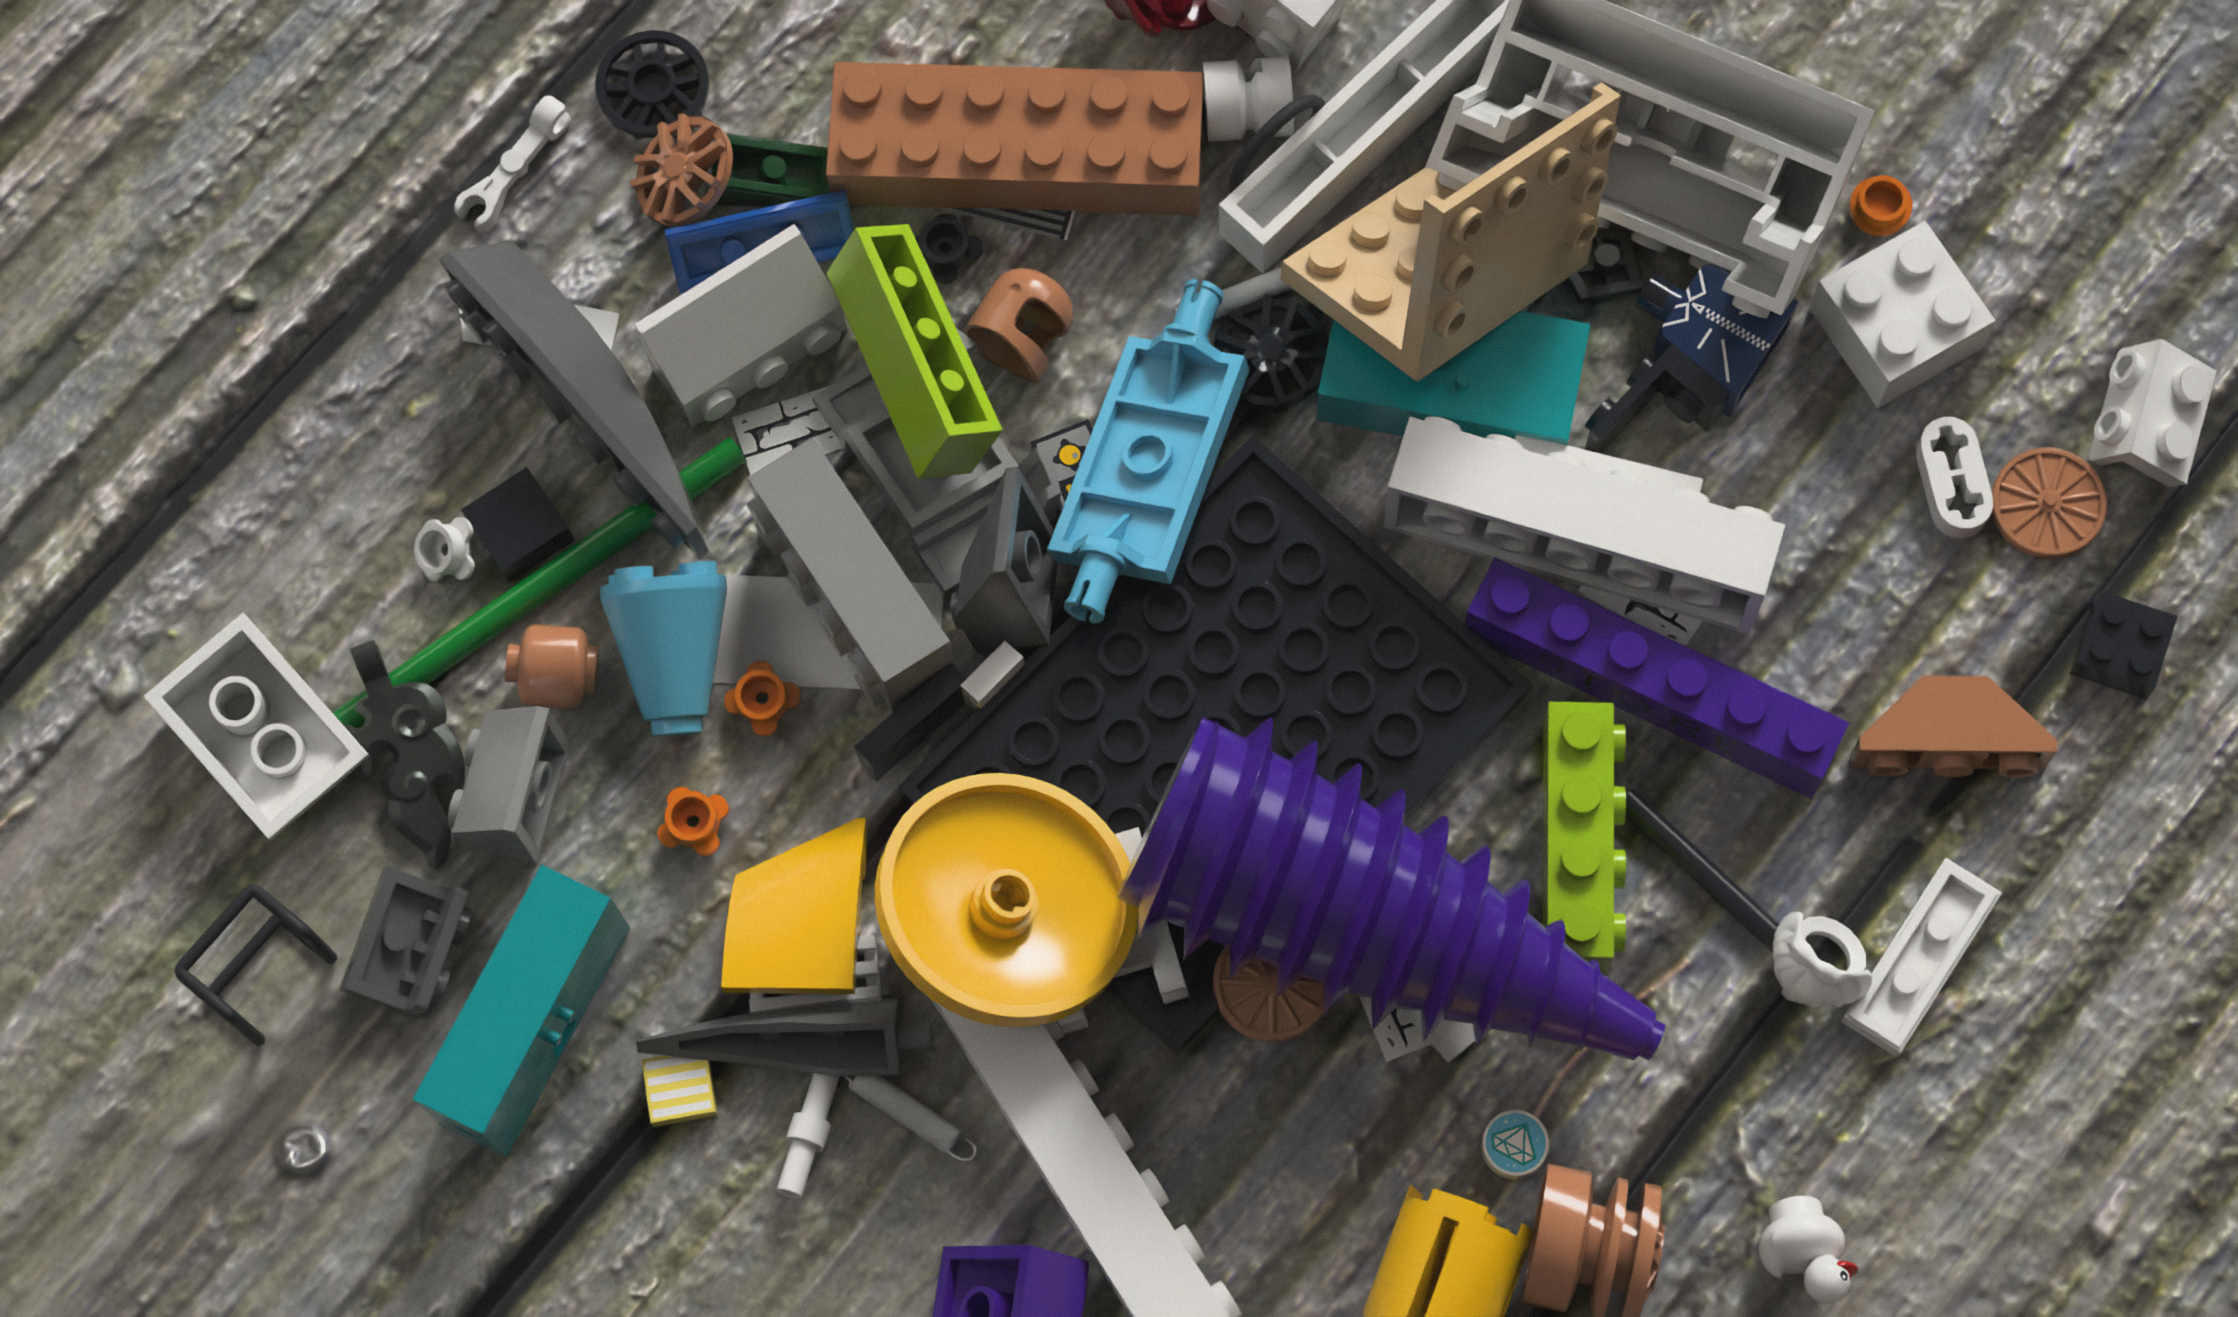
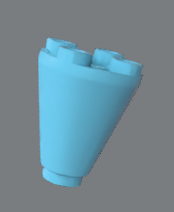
[599,561,728,737]

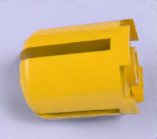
[1363,1185,1535,1317]

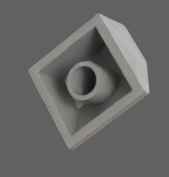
[448,706,571,865]

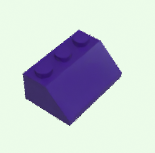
[932,1245,1090,1317]

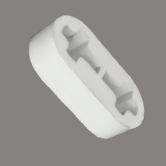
[1916,417,1993,538]

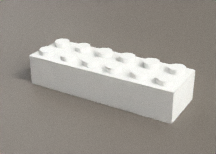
[1384,416,1785,635]

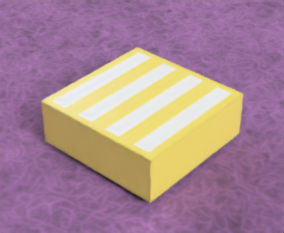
[641,1055,718,1127]

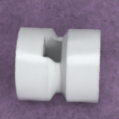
[1203,56,1294,142]

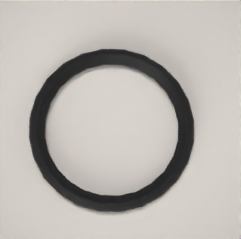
[1228,94,1325,193]

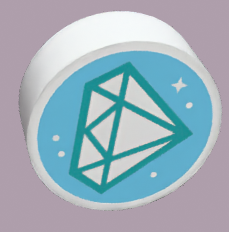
[1481,1110,1549,1180]

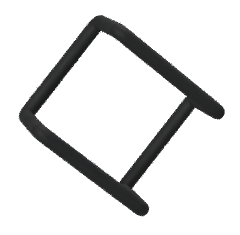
[175,884,337,1046]

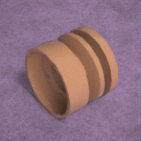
[1522,1164,1665,1317]

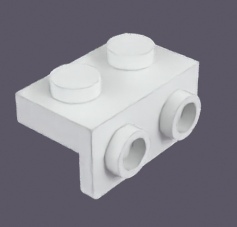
[2089,339,2217,488]

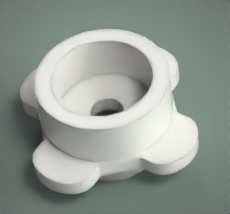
[414,517,475,581]

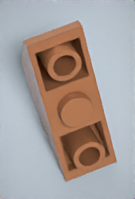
[1850,675,2057,778]

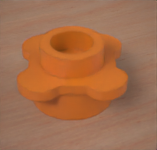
[724,661,801,736]
[657,787,729,856]

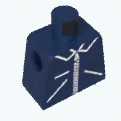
[1636,265,1799,417]

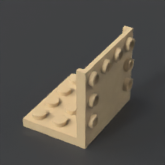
[1280,82,1621,382]

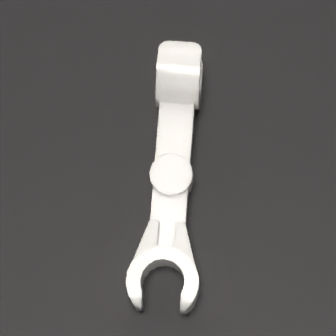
[454,96,571,233]

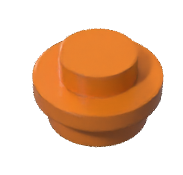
[1849,175,1913,237]

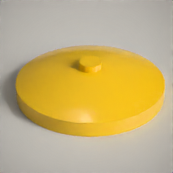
[875,773,1138,1027]

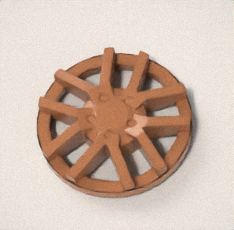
[630,114,733,227]

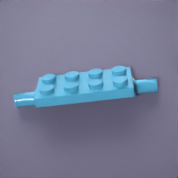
[1047,279,1250,623]

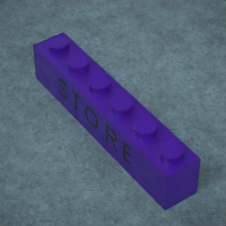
[1465,557,1849,799]

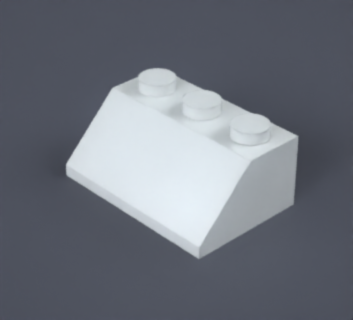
[634,224,848,427]

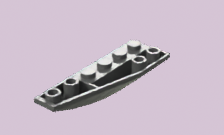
[439,241,709,560]

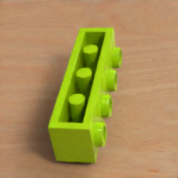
[827,224,1003,479]
[1542,701,1626,975]

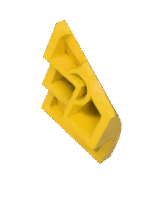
[721,818,867,994]

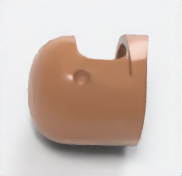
[963,268,1074,384]

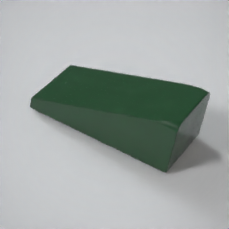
[704,133,830,207]

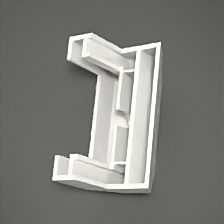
[1425,0,1875,318]

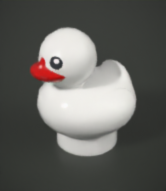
[1759,1196,1858,1304]

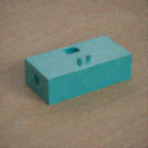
[1317,311,1591,445]
[413,864,631,1158]

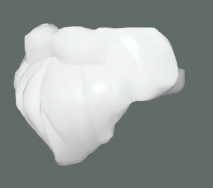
[1772,911,1872,1009]

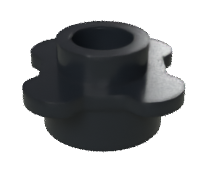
[915,213,983,284]

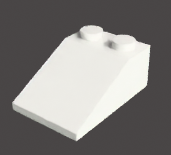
[143,612,370,841]

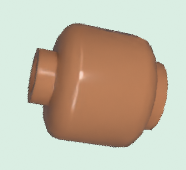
[505,624,599,710]

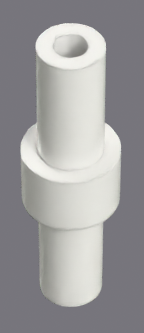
[776,1073,840,1199]

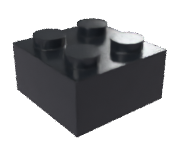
[2069,590,2178,700]

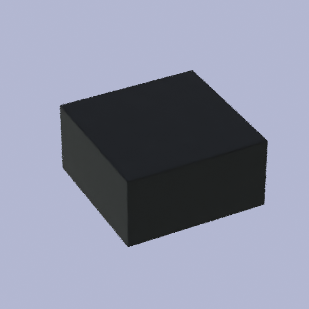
[461,467,575,583]

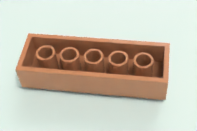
[826,62,1204,216]

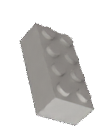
[747,437,956,714]

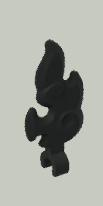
[344,640,465,868]

